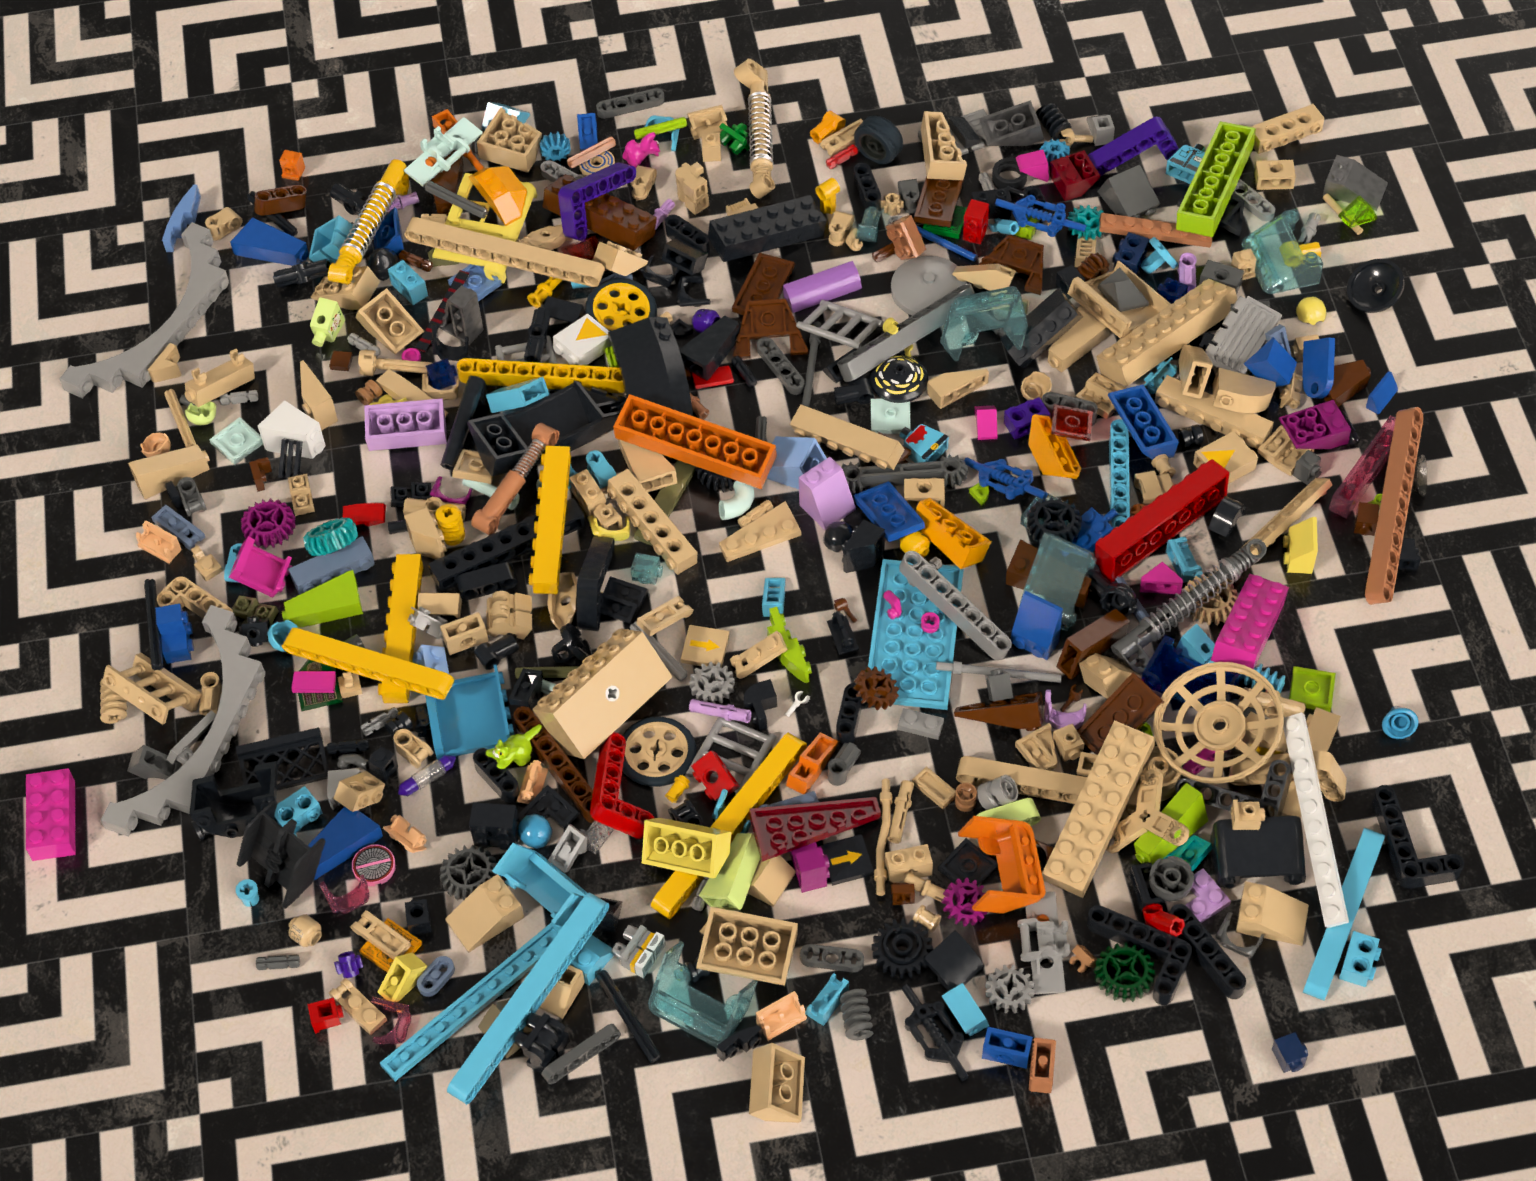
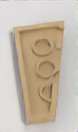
[719,501,801,562]

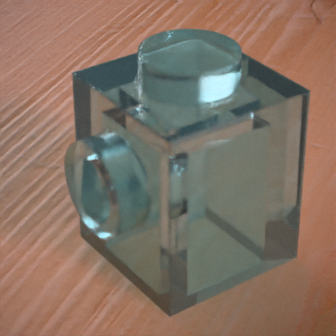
[631,553,663,585]

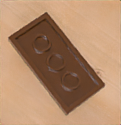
[914,176,964,227]
[732,253,795,315]
[1077,672,1165,755]

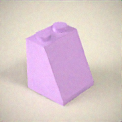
[799,457,856,530]

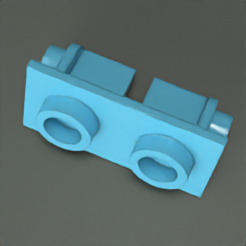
[1143,357,1178,394]

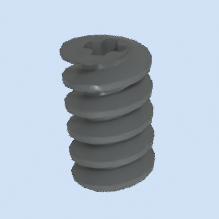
[839,988,874,1041]

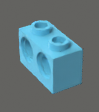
[388,260,428,305]
[273,786,323,833]
[1339,931,1382,987]

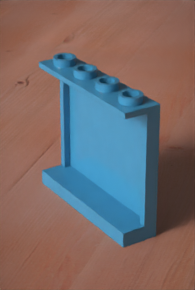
[425,664,514,760]

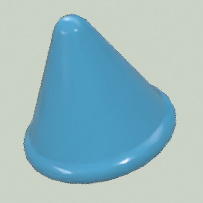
[1382,706,1419,739]

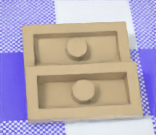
[1075,372,1126,419]
[1258,425,1314,476]

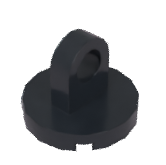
[551,623,592,663]

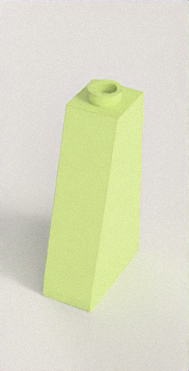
[699,833,760,910]

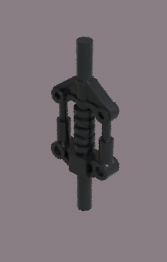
[902,984,969,1081]

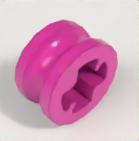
[921,612,940,633]

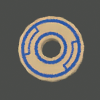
[579,150,615,176]

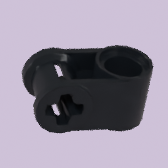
[668,799,703,826]

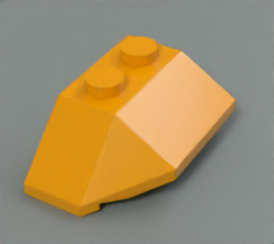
[468,166,527,226]
[1028,414,1081,479]

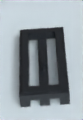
[278,438,303,479]

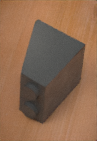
[1098,165,1160,218]

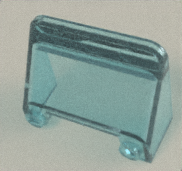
[1242,208,1323,294]

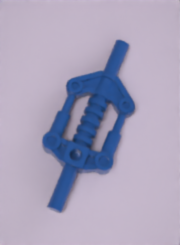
[995,195,1087,237]
[965,457,1048,500]

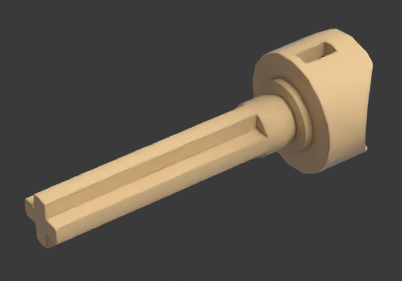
[358,350,433,376]

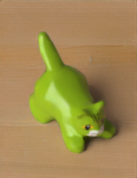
[486,724,542,769]

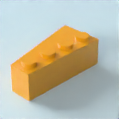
[915,498,992,569]

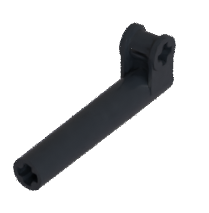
[440,376,490,470]

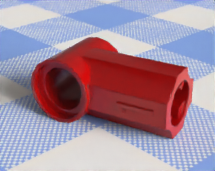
[1143,904,1185,937]

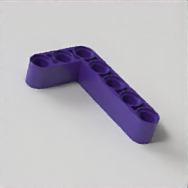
[1088,117,1179,176]
[558,162,637,241]

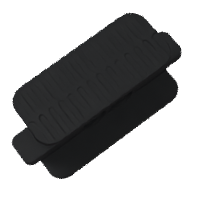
[237,800,326,909]

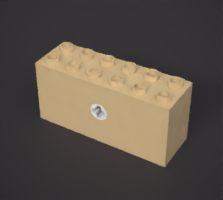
[533,628,672,759]

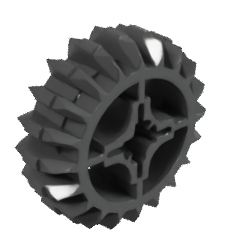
[440,845,497,901]

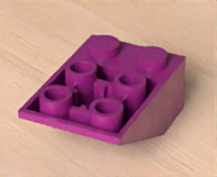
[1279,400,1351,449]

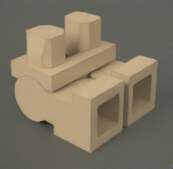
[675,162,709,215]
[486,591,532,640]

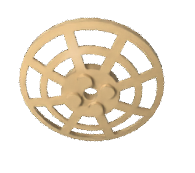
[1153,662,1284,784]

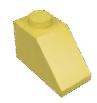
[378,952,427,1006]

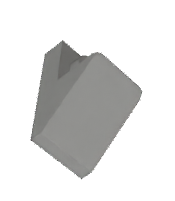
[548,824,587,873]

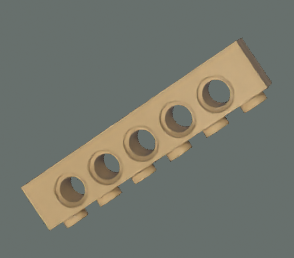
[607,469,698,575]

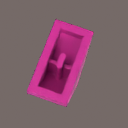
[1016,150,1049,182]
[975,406,997,440]
[1140,561,1183,594]

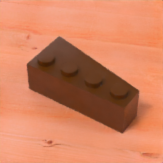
[1006,539,1092,609]

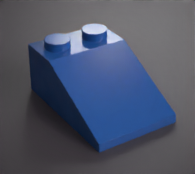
[1011,591,1063,660]

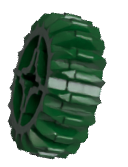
[1094,943,1156,1003]

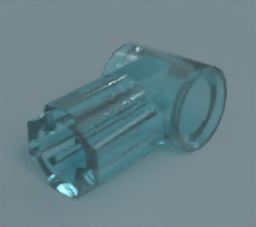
[857,207,881,242]

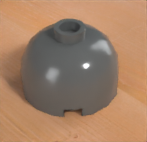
[1149,856,1194,902]

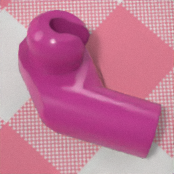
[883,590,902,619]

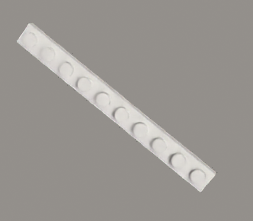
[1283,712,1349,928]

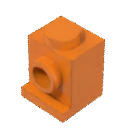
[279,150,305,181]

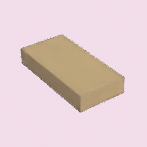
[912,766,956,809]

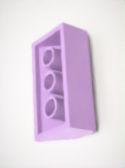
[364,398,447,451]

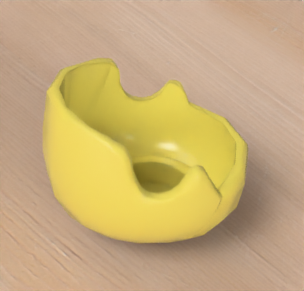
[1296,297,1327,325]

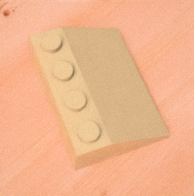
[696,907,798,986]

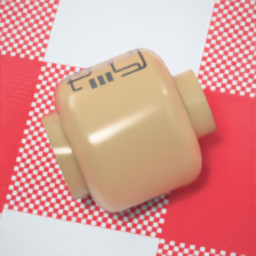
[289,914,322,947]

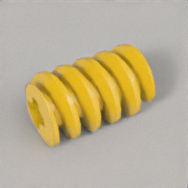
[435,504,466,546]

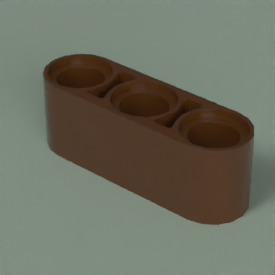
[254,185,307,216]

